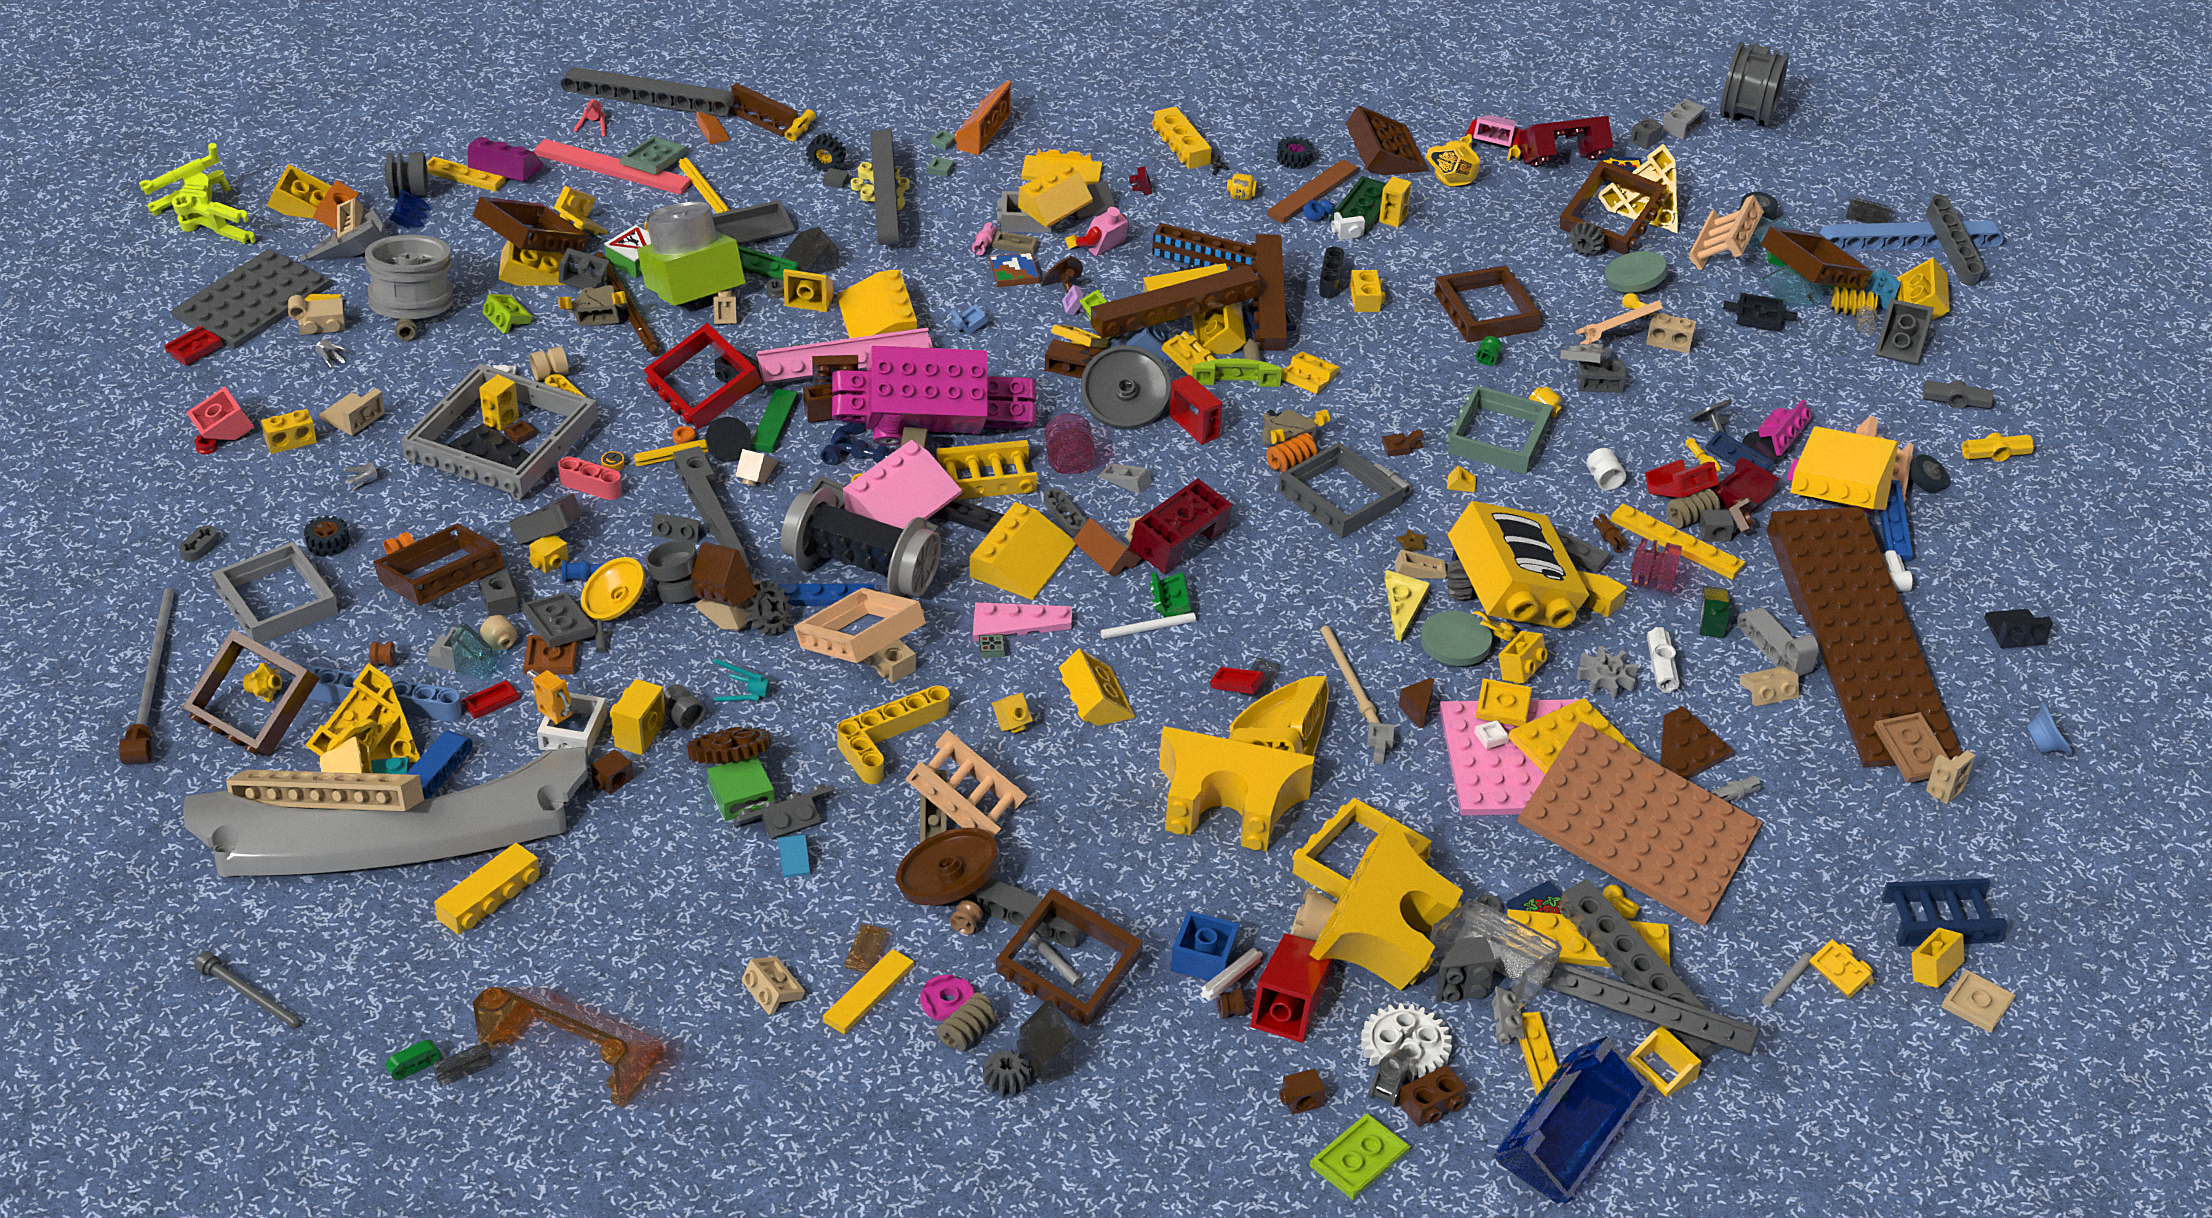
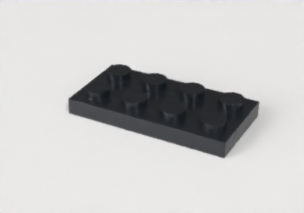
[448,423,531,469]

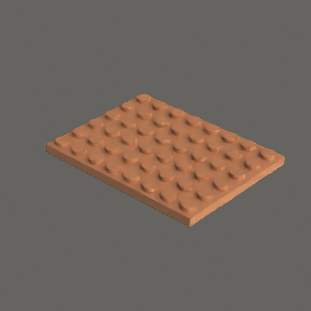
[1517,721,1762,926]

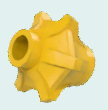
[243,662,282,702]

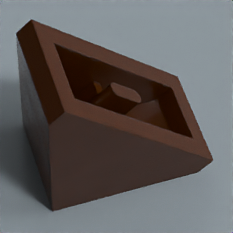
[1398,678,1435,729]

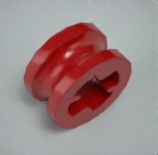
[194,435,217,455]

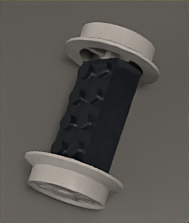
[781,487,941,597]

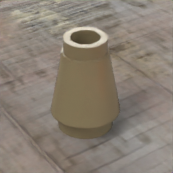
[395,318,417,341]

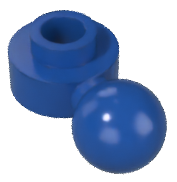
[1303,200,1334,222]

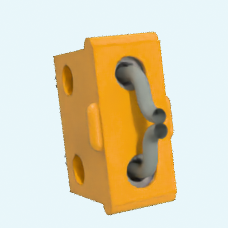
[527,669,572,725]

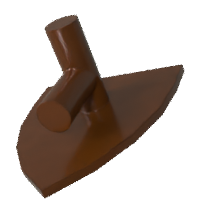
[1041,255,1083,293]

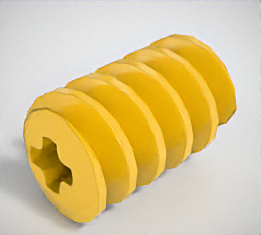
[1831,286,1878,319]

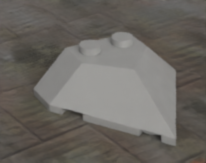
[299,207,387,261]

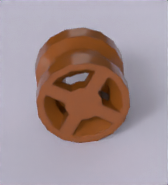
[370,641,395,666]

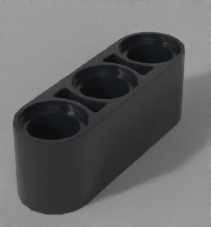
[1319,246,1344,299]

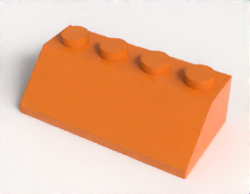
[955,81,1011,155]

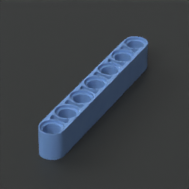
[291,665,462,721]

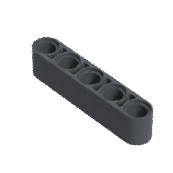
[1926,194,1984,286]
[961,877,1085,948]

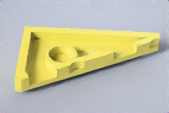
[1385,570,1430,641]

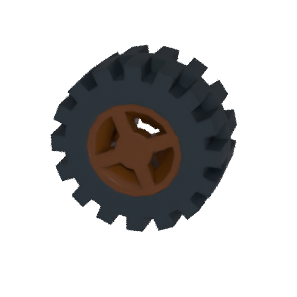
[304,515,350,557]

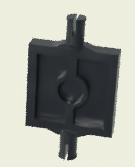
[1723,293,1797,331]

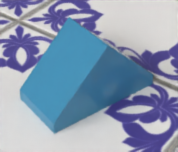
[776,834,810,878]

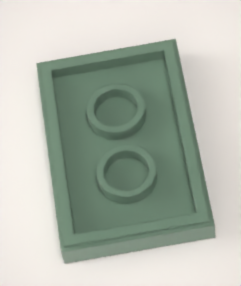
[620,136,688,175]

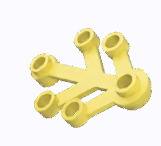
[851,162,910,210]

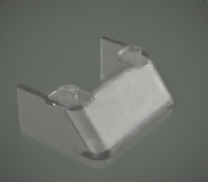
[1429,901,1562,1011]

